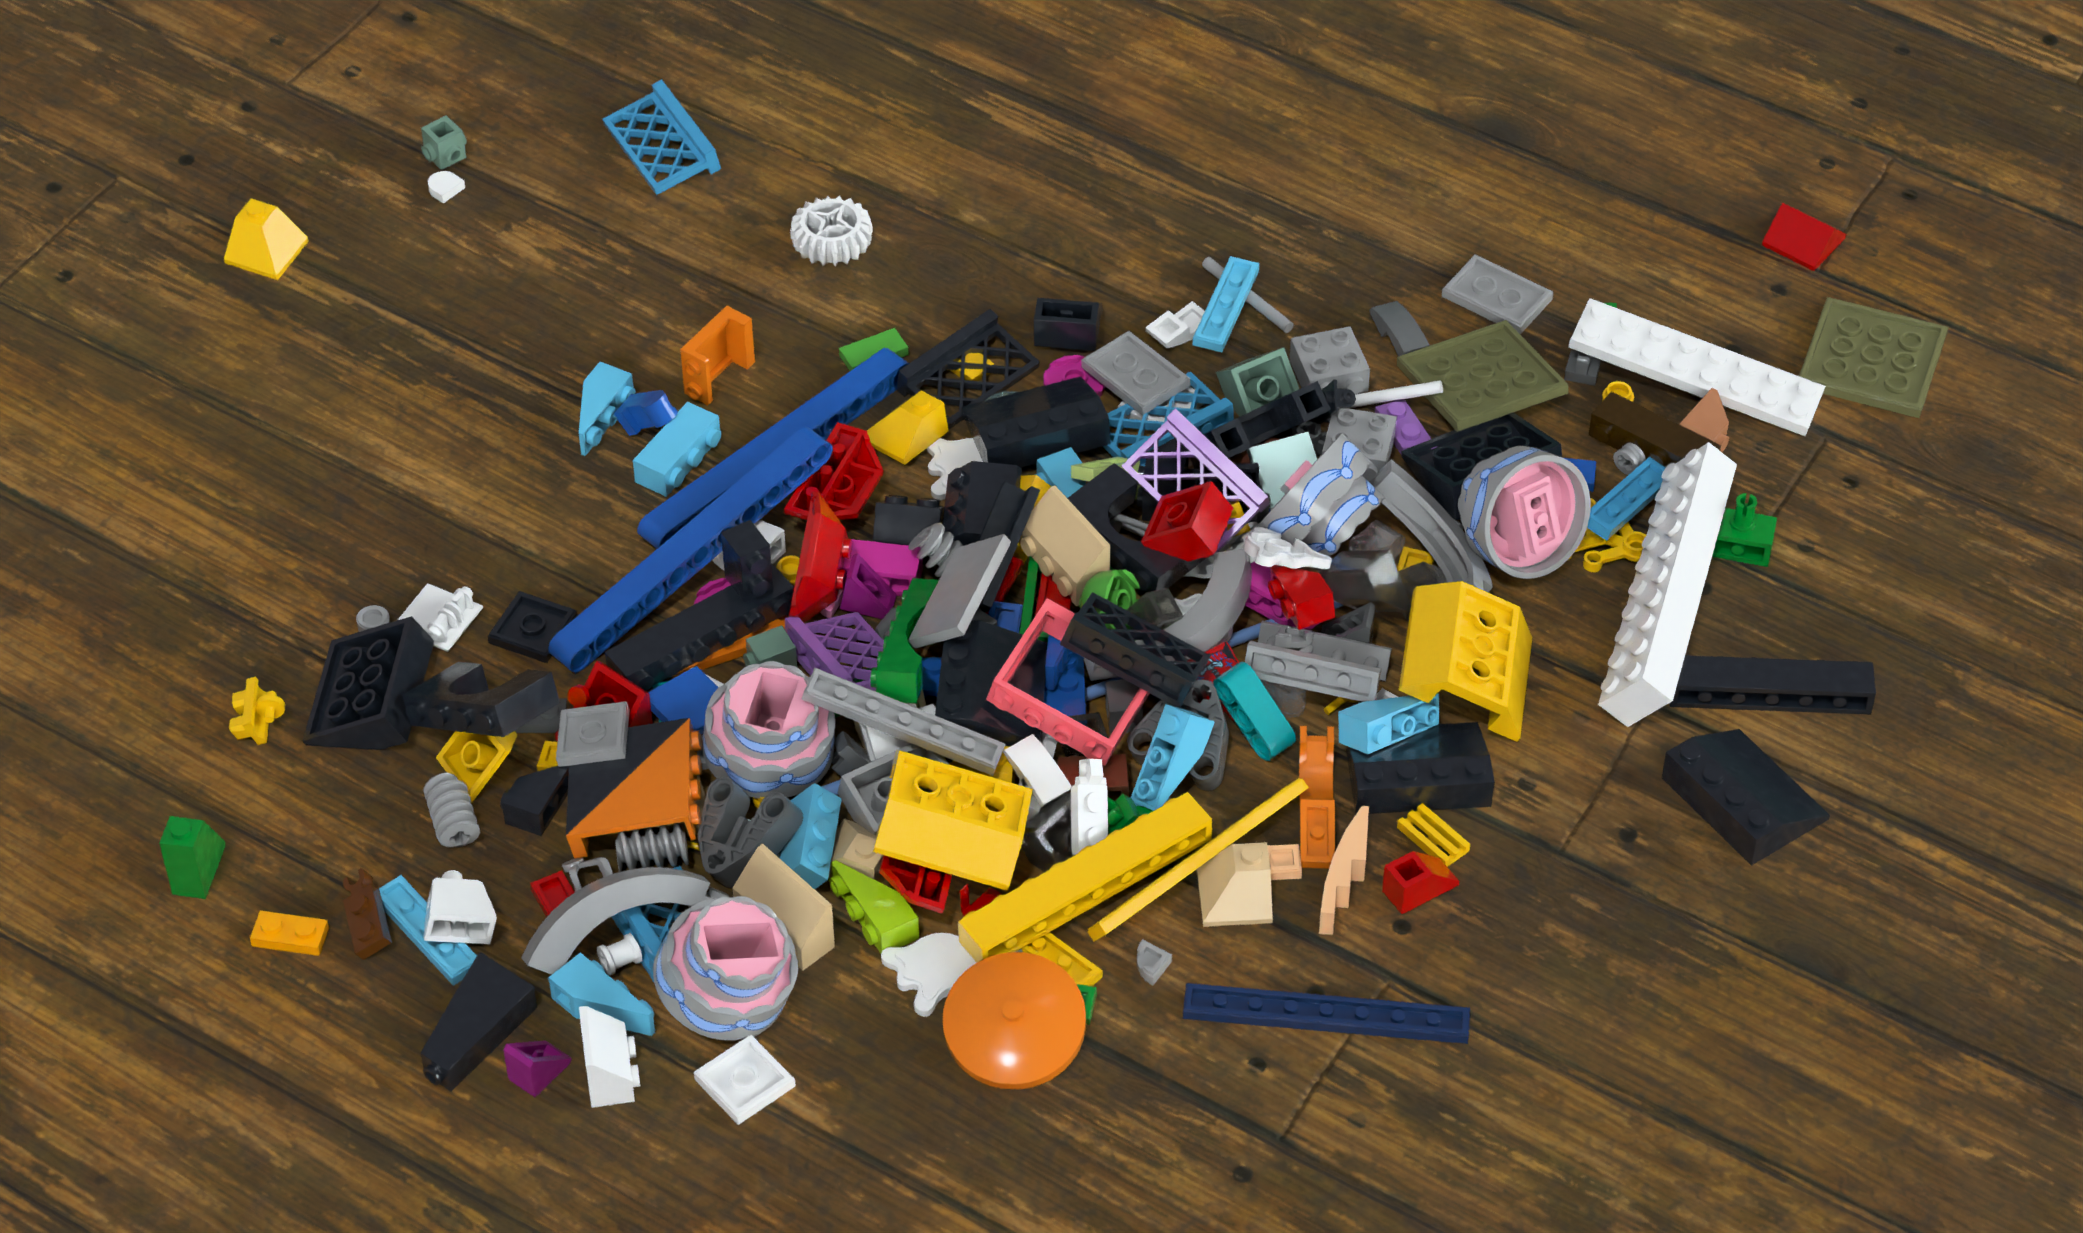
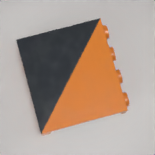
[566,718,703,859]

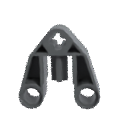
[1127,679,1229,791]
[698,777,803,888]

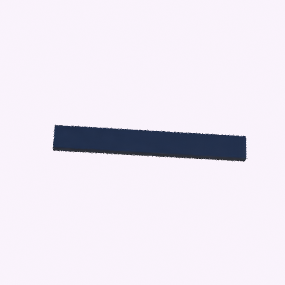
[1183,983,1470,1044]

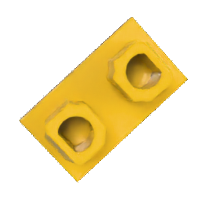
[229,676,285,745]

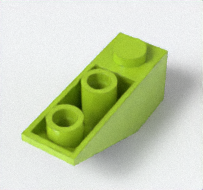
[829,860,919,953]

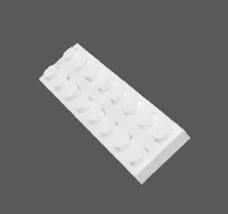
[1568,298,1825,436]

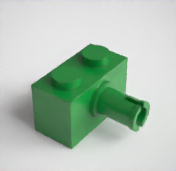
[1712,493,1778,567]

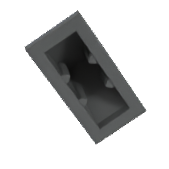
[1321,602,1375,644]

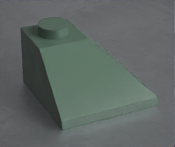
[1216,347,1299,417]

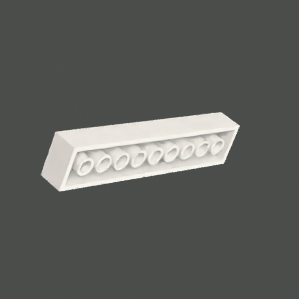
[1598,442,1737,727]

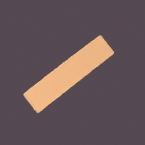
[1319,806,1369,935]

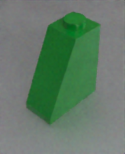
[159,816,226,899]

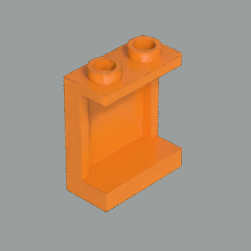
[680,306,755,405]

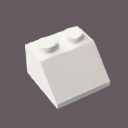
[579,1006,640,1108]

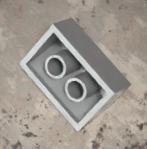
[838,743,948,835]

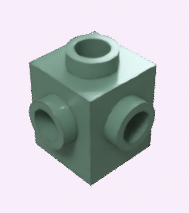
[421,115,467,170]

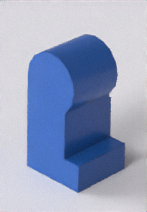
[614,390,678,436]

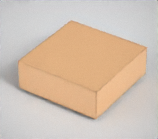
[1267,844,1302,880]

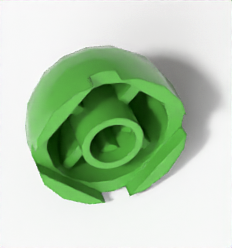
[1079,569,1142,630]

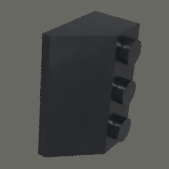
[942,461,1022,546]

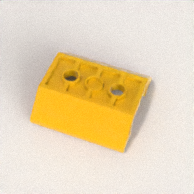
[1399,581,1532,742]
[873,750,1033,891]

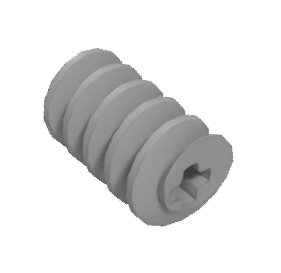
[908,523,963,577]
[423,772,480,847]
[616,823,689,872]

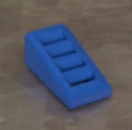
[1045,635,1073,690]

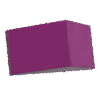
[840,553,896,619]
[504,1040,572,1097]

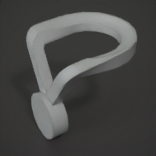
[562,857,613,892]

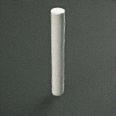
[1350,380,1443,408]

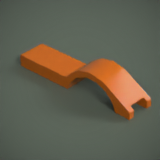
[1299,726,1335,869]

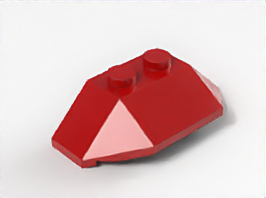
[784,422,883,521]
[789,492,852,623]
[879,855,952,913]

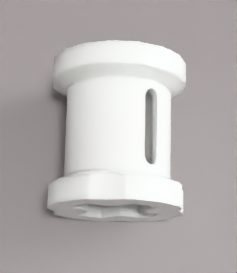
[597,933,642,976]

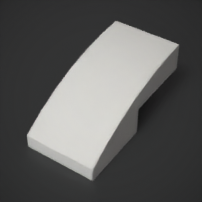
[1145,301,1205,348]
[1003,734,1071,807]

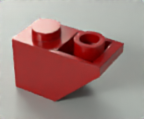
[1268,565,1335,630]
[1382,851,1459,914]

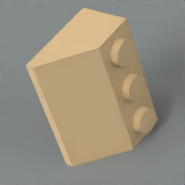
[1020,485,1110,606]
[733,844,835,970]

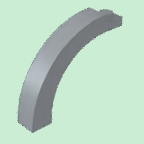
[1370,459,1493,592]
[1084,549,1252,681]
[521,867,729,974]

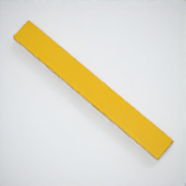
[1087,778,1309,941]

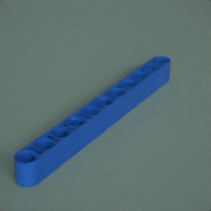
[637,348,909,549]
[548,427,833,673]

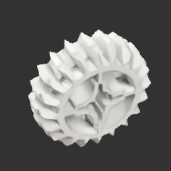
[790,195,873,266]

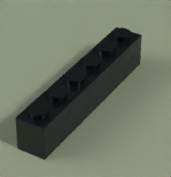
[605,564,794,691]
[1669,655,1876,715]

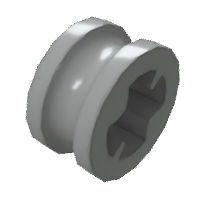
[1613,443,1646,475]

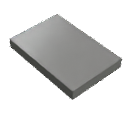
[1442,255,1553,334]
[1081,331,1190,416]

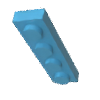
[1587,457,1666,541]

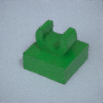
[1107,793,1141,834]

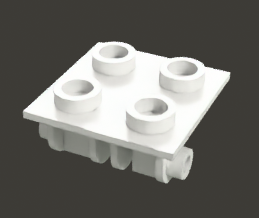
[398,583,483,652]

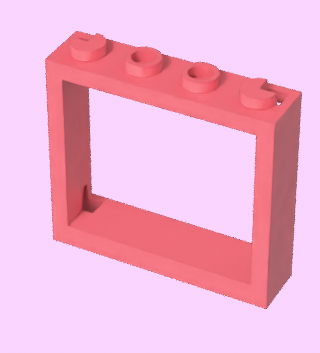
[986,598,1150,766]

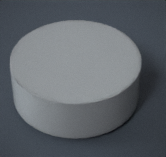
[356,605,390,632]

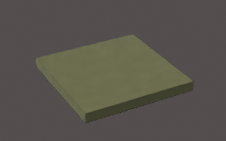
[1799,297,1949,418]
[1397,320,1568,432]

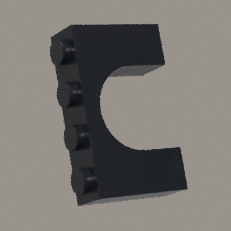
[1190,381,1331,468]
[1067,463,1206,599]
[402,662,560,737]

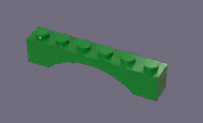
[870,578,939,704]

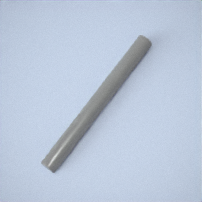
[1202,257,1294,333]

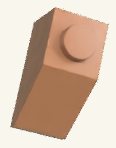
[1679,388,1729,452]

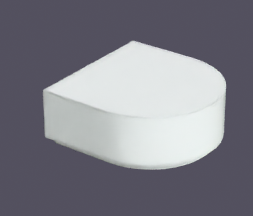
[428,171,465,203]

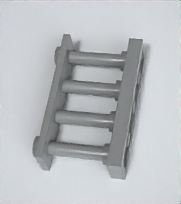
[1245,621,1392,702]

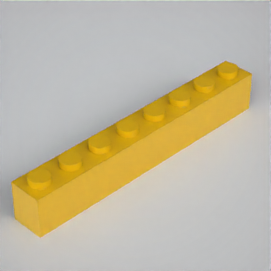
[958,792,1212,963]

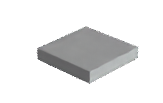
[556,701,630,767]

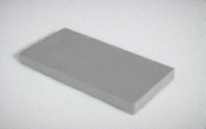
[908,534,1011,648]

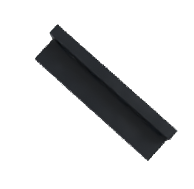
[977,482,1040,612]

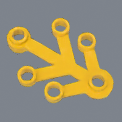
[1567,498,1647,572]

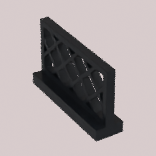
[896,309,1040,429]
[1060,592,1211,708]

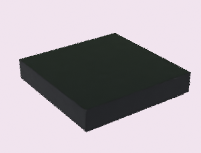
[488,591,578,663]

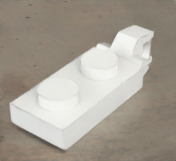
[1071,759,1108,855]

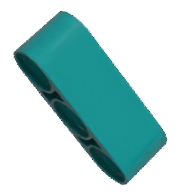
[1213,662,1296,761]

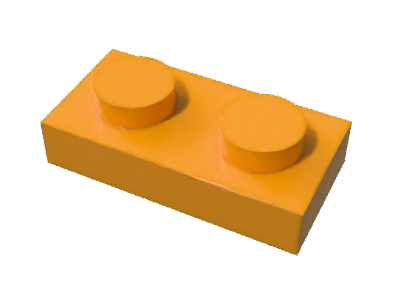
[250,910,329,956]

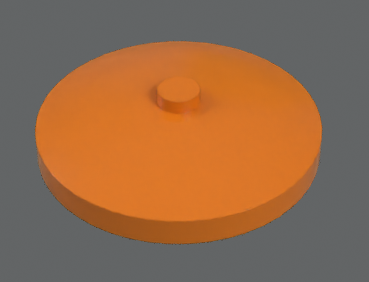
[943,952,1086,1089]

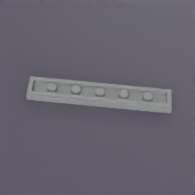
[802,668,1006,776]

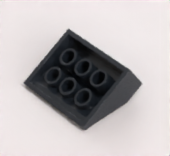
[961,376,1110,468]
[1401,412,1562,521]
[302,616,434,750]
[935,620,1048,747]
[1345,722,1495,815]
[1662,729,1830,866]

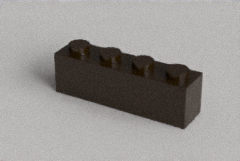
[1589,391,1721,467]

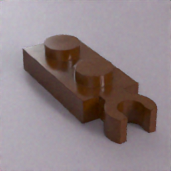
[343,868,392,960]

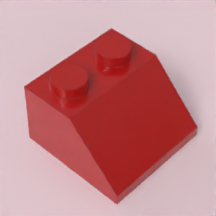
[1141,481,1234,562]

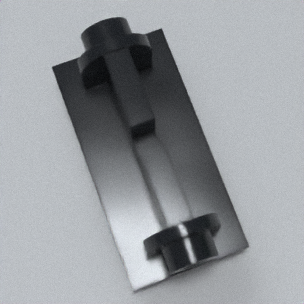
[1310,380,1356,424]

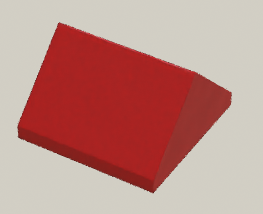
[1762,202,1846,271]
[584,661,653,727]

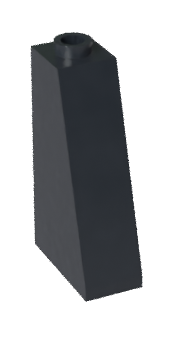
[421,952,537,1091]

